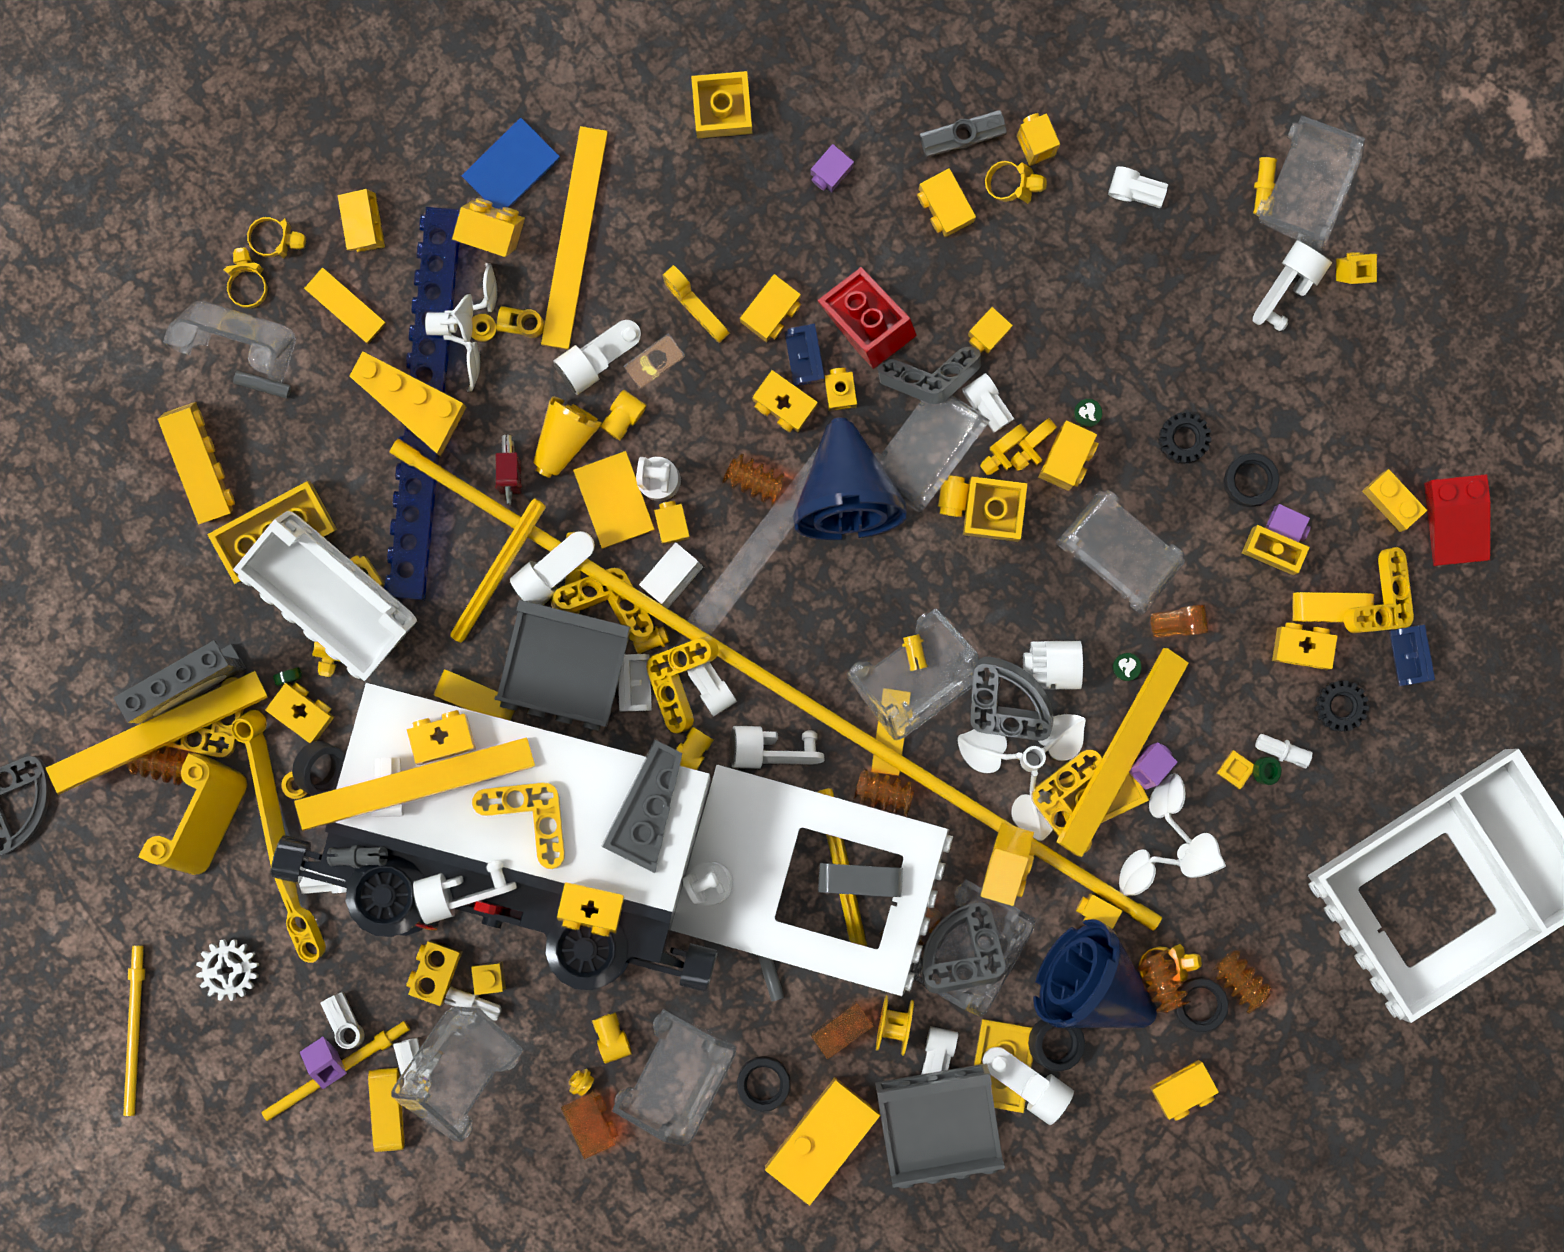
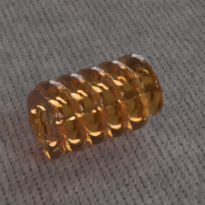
[722,453,784,507]
[127,746,188,786]
[853,769,914,817]
[1137,949,1191,1013]
[1211,950,1271,1014]

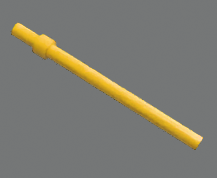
[123,945,145,1116]
[261,1020,410,1121]

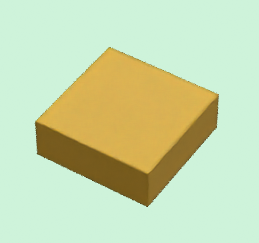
[1217,750,1254,789]

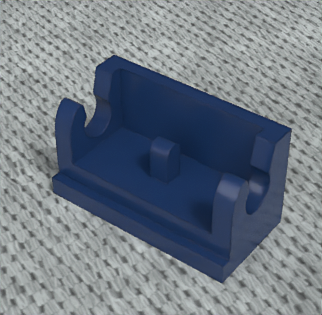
[784,323,825,387]
[1389,625,1435,686]

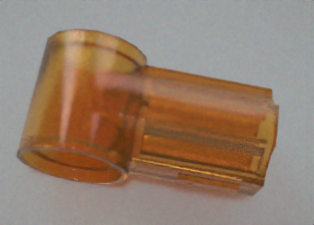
[1150,605,1208,637]

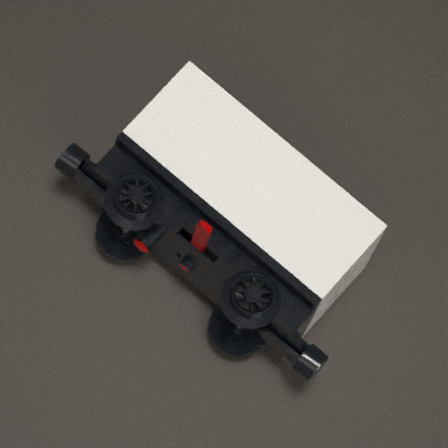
[271,683,717,992]

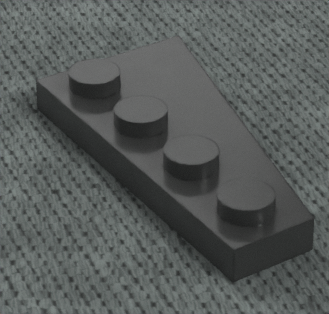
[601,740,682,873]

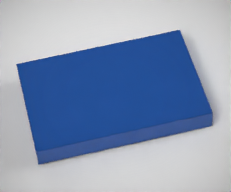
[461,118,560,210]

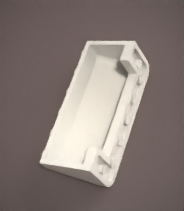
[233,511,417,681]

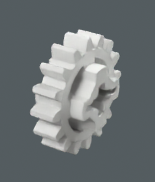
[196,939,259,1001]

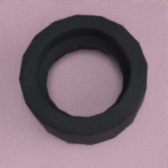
[1224,453,1280,507]
[292,741,346,796]
[1173,977,1229,1032]
[1028,1019,1086,1071]
[737,1056,790,1112]

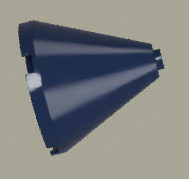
[793,418,907,540]
[1033,919,1157,1028]

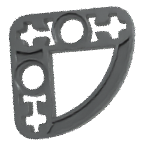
[970,657,1053,741]
[0,756,50,855]
[922,902,1005,993]

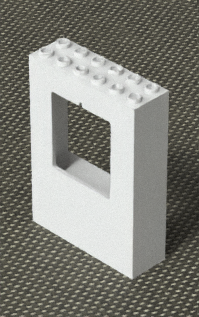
[1308,749,1564,1023]
[671,765,953,996]

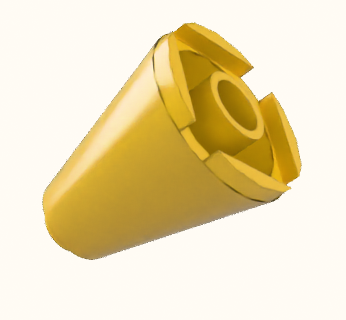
[533,396,602,478]

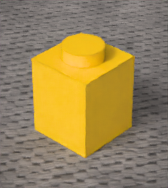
[968,307,1013,354]
[654,501,690,545]
[471,961,506,995]

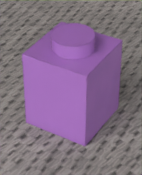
[811,144,854,192]
[1265,504,1311,542]
[1129,742,1177,790]
[300,1037,347,1089]

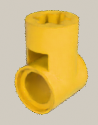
[497,306,545,338]
[600,390,647,441]
[676,727,714,770]
[592,1012,632,1064]

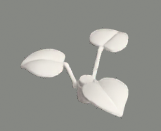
[425,263,497,392]
[958,714,1086,841]
[1119,773,1226,896]

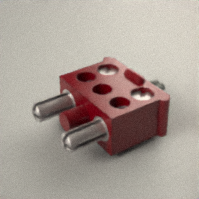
[495,435,522,505]

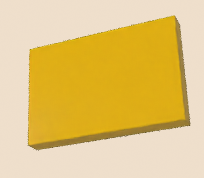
[573,451,655,549]
[1050,764,1149,823]
[974,1019,1033,1113]

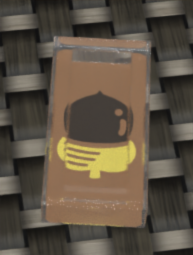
[623,333,685,389]

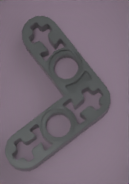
[878,347,981,404]

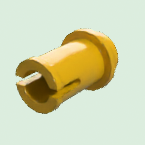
[633,626,670,654]
[902,634,928,671]

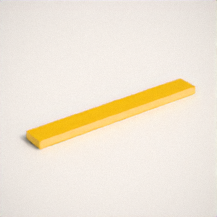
[541,126,608,350]
[1056,648,1189,857]
[46,671,268,795]
[294,737,535,831]

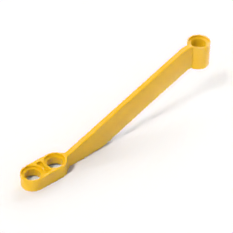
[231,710,326,963]

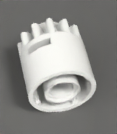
[1023,641,1083,689]

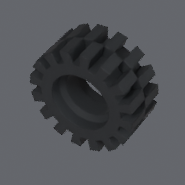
[1158,412,1212,464]
[1315,681,1369,732]

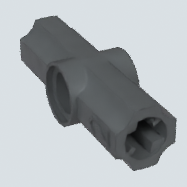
[920,110,1007,158]

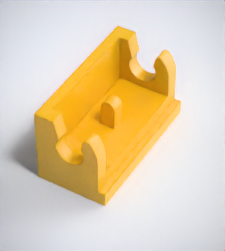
[338,189,385,252]

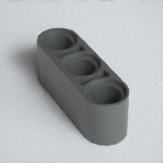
[818,863,903,897]

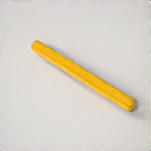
[450,499,546,643]
[817,788,867,947]

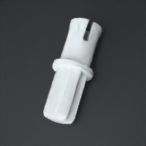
[1255,734,1312,769]
[444,986,502,1021]

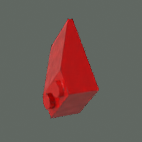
[817,267,917,369]
[1424,474,1491,566]

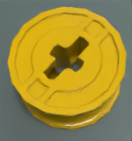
[876,995,914,1056]

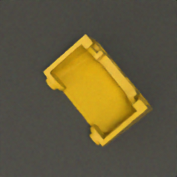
[138,753,247,875]

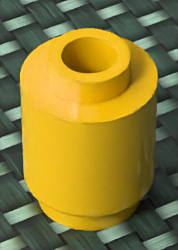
[938,475,969,517]

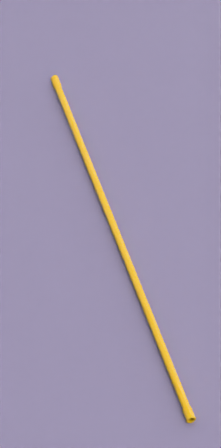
[389,439,1162,931]

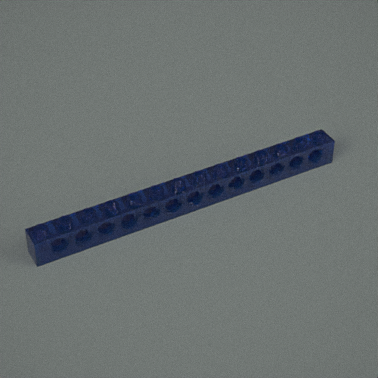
[385,207,460,601]

